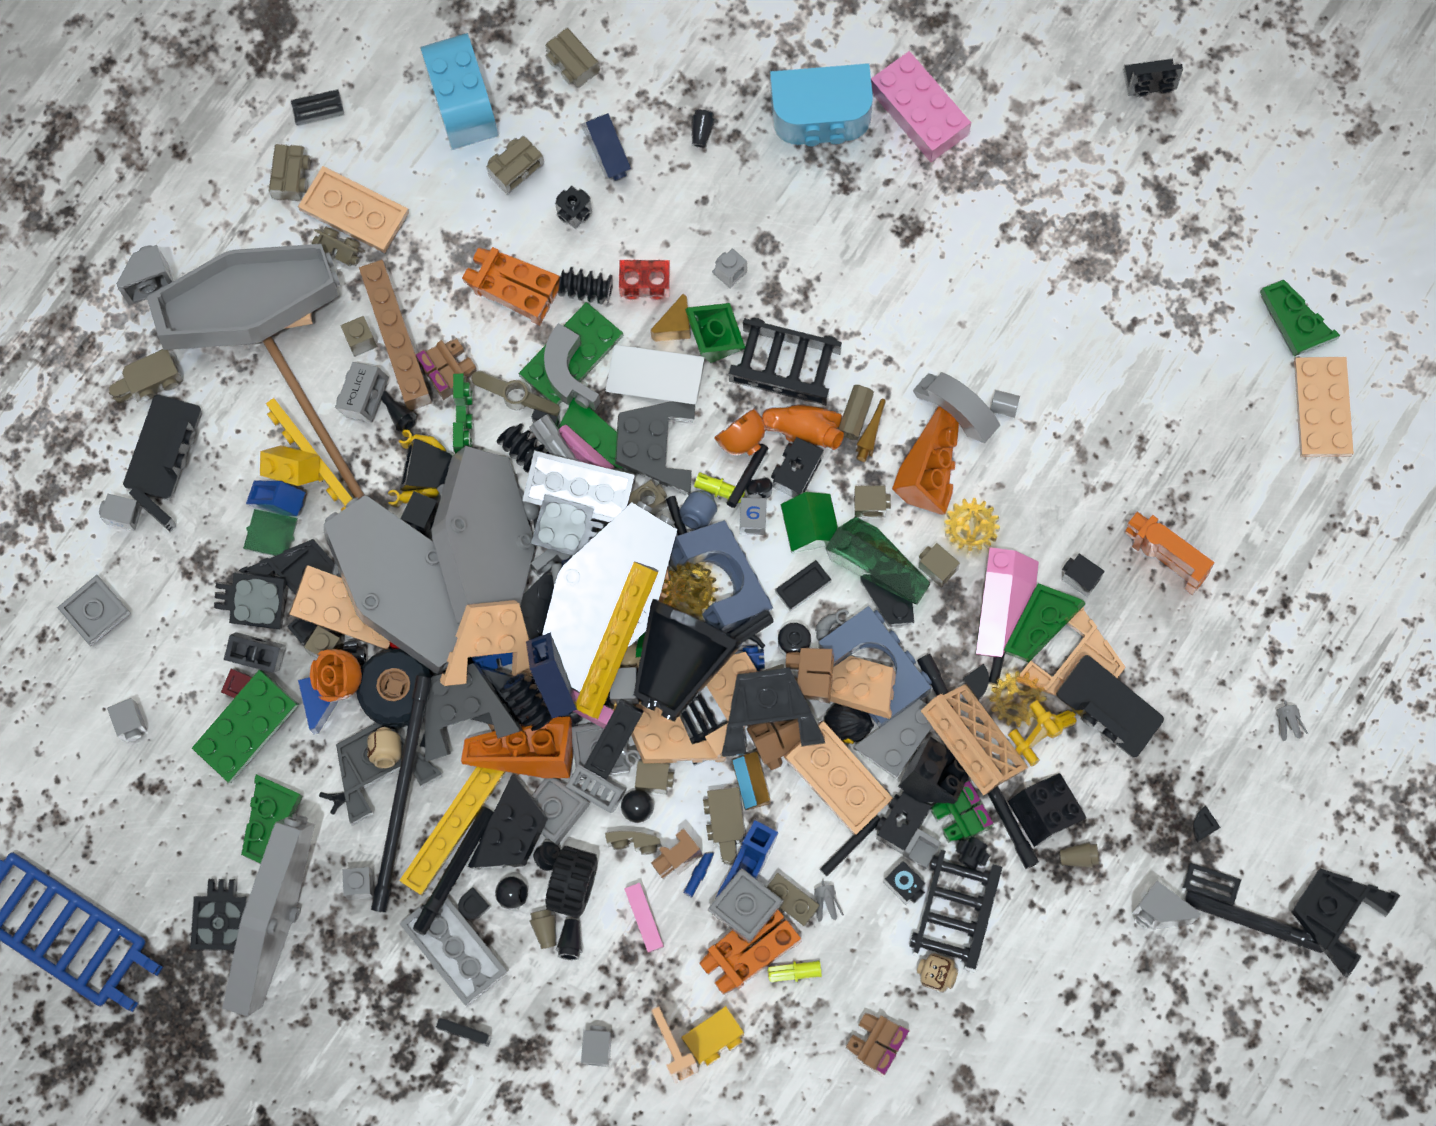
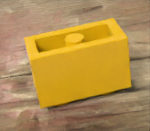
[260,445,319,486]
[681,1006,745,1067]

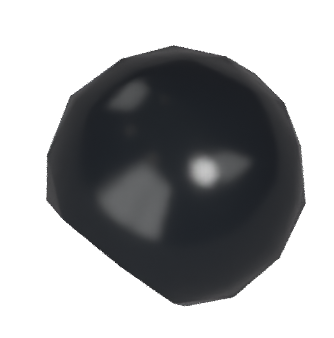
[621,790,654,823]
[495,876,528,910]

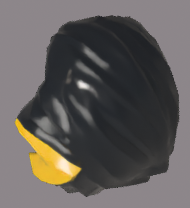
[824,703,874,744]

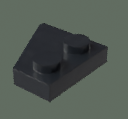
[860,573,914,627]

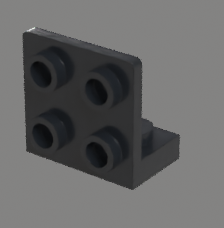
[1123,58,1183,97]
[1008,773,1086,847]

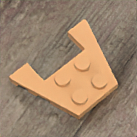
[440,600,533,686]
[1016,607,1126,696]
[705,652,758,759]
[631,702,726,763]

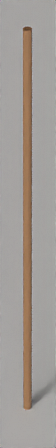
[262,336,521,775]

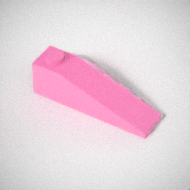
[976,547,1039,657]

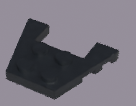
[239,539,334,646]
[722,667,825,757]
[1291,868,1401,978]

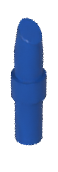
[683,852,714,897]

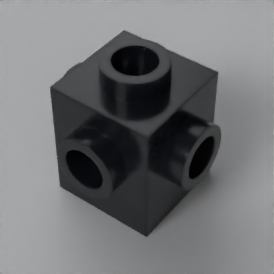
[555,185,592,229]

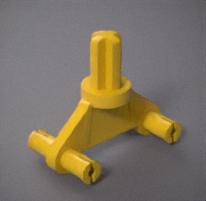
[1008,700,1077,767]

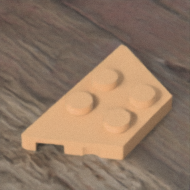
[830,656,896,719]

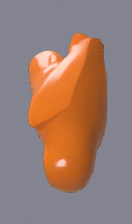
[761,405,844,450]

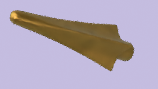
[856,399,886,462]

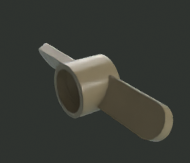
[471,370,560,416]

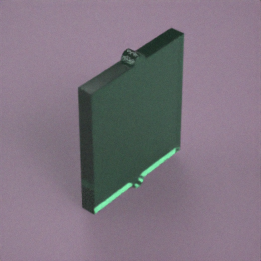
[243,509,298,556]

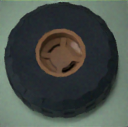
[356,649,433,728]

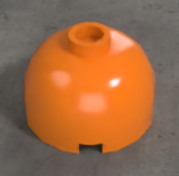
[714,408,766,456]
[310,649,362,702]

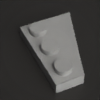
[853,699,933,778]

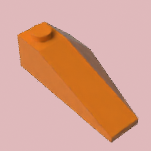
[892,406,959,515]
[461,717,573,778]

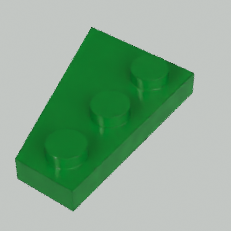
[1004,583,1086,663]

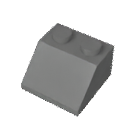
[116,245,174,306]
[1132,881,1201,930]

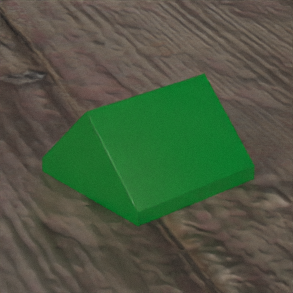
[685,303,745,363]
[780,492,841,554]

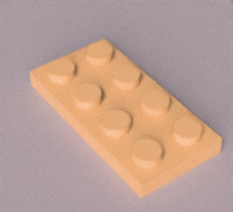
[298,166,409,253]
[1294,357,1354,457]
[289,565,390,650]
[784,721,893,835]

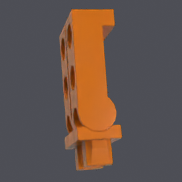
[462,247,560,326]
[1125,511,1215,595]
[699,910,802,995]

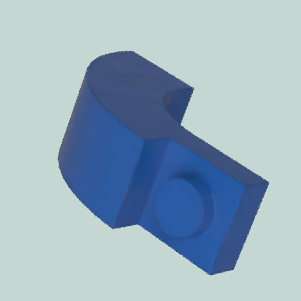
[715,820,778,899]

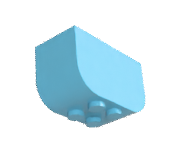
[420,33,499,150]
[770,63,873,146]

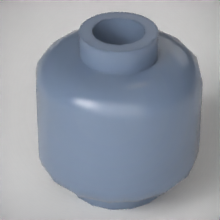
[680,491,717,530]

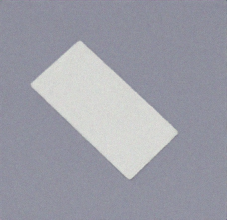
[606,345,704,404]

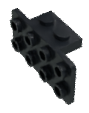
[123,395,202,500]
[1056,655,1164,757]

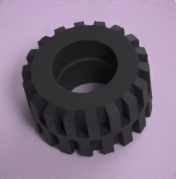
[545,845,598,919]

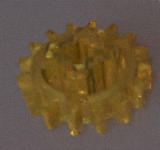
[944,498,1000,555]
[661,562,718,617]
[990,670,1047,728]

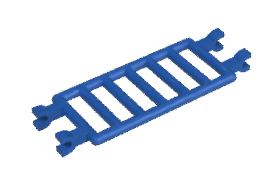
[0,853,164,1012]

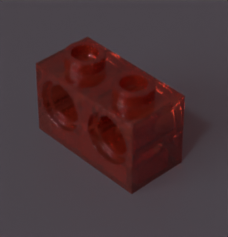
[619,260,671,300]

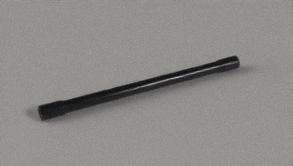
[917,654,1040,870]
[371,675,432,913]

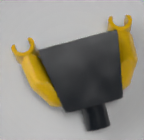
[388,430,452,508]

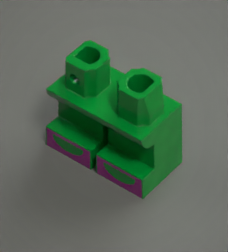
[931,780,994,843]

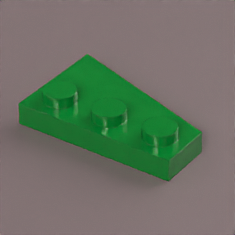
[1260,280,1341,356]
[558,398,624,471]
[241,774,303,864]

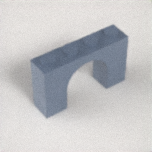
[670,520,773,632]
[818,606,932,728]

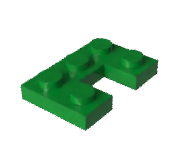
[453,373,473,454]

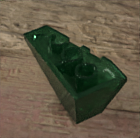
[825,517,930,605]

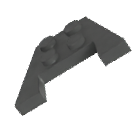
[615,401,695,495]
[425,663,522,762]
[336,723,442,826]

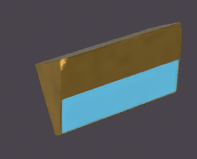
[732,751,770,811]

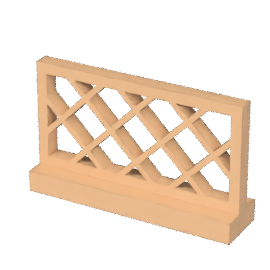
[921,684,1028,795]
[651,1006,699,1083]

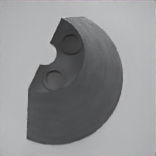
[633,599,743,722]

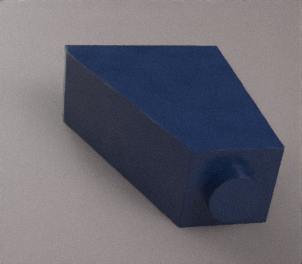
[581,113,631,181]
[526,633,577,719]

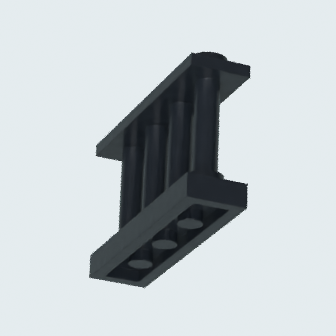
[728,318,842,406]
[909,850,1003,973]

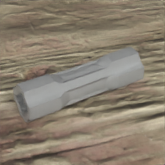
[529,414,581,462]

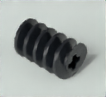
[558,267,613,305]
[496,423,550,473]
[500,672,552,731]

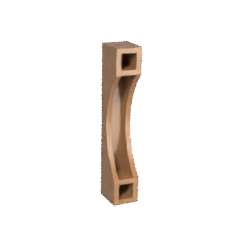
[359,259,432,410]

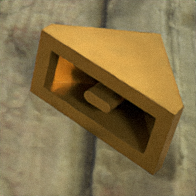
[650,294,691,342]

